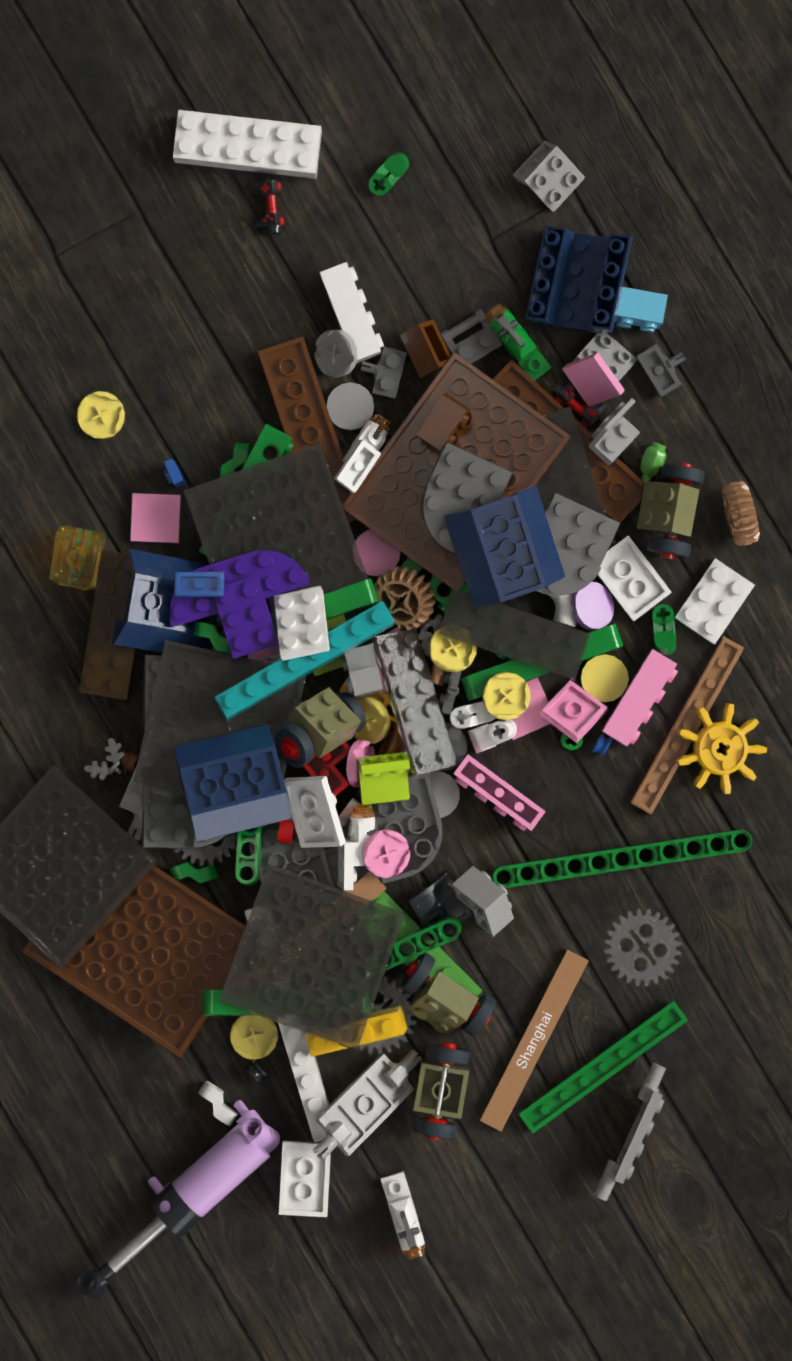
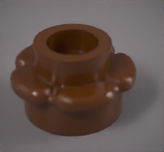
[122,750,141,773]

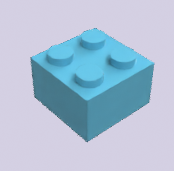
[615,287,668,332]

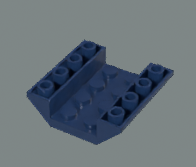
[525,226,633,334]
[444,485,566,608]
[112,549,218,657]
[173,724,292,842]

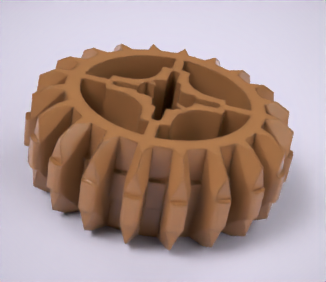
[722,481,759,546]
[372,566,436,630]

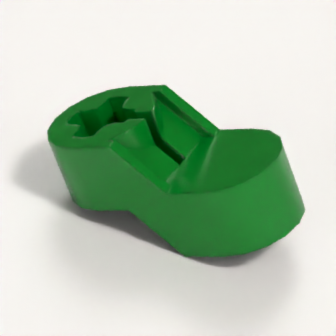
[369,153,409,196]
[219,442,250,487]
[652,604,676,655]
[193,621,231,654]
[169,862,219,884]

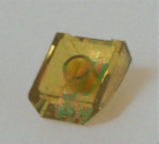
[49,526,106,590]

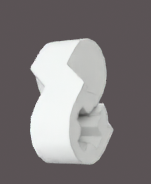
[450,701,496,728]
[198,1081,238,1126]

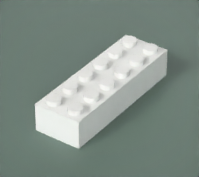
[173,110,322,179]

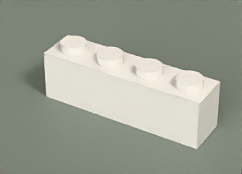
[320,262,384,364]

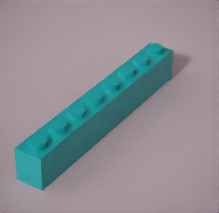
[214,601,395,721]

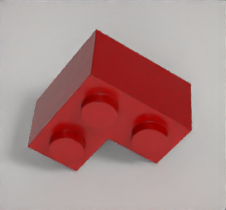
[303,742,351,796]

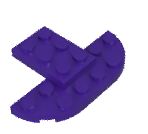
[169,550,310,659]

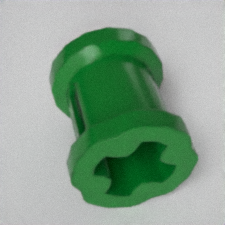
[560,733,583,750]

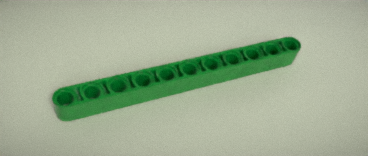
[492,830,752,888]

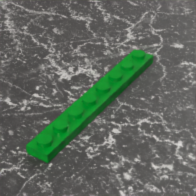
[518,1001,688,1133]

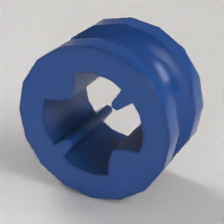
[592,733,613,757]

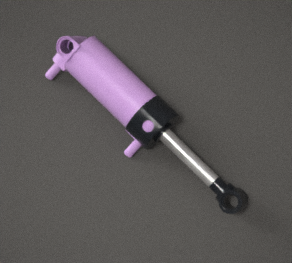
[76,1100,280,1299]

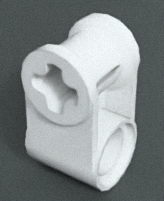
[468,719,517,754]

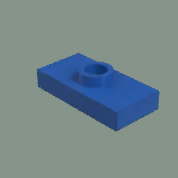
[163,459,185,488]
[174,572,224,597]

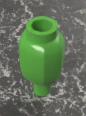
[640,442,667,483]

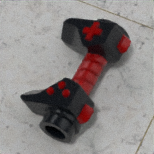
[249,180,284,235]
[551,381,605,429]

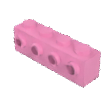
[601,649,678,746]
[453,754,546,831]

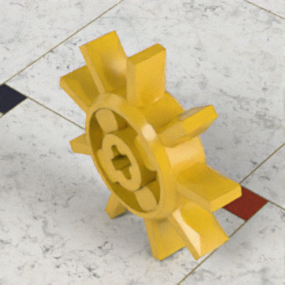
[676,703,767,794]

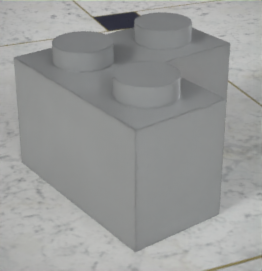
[341,644,384,699]
[452,866,514,937]

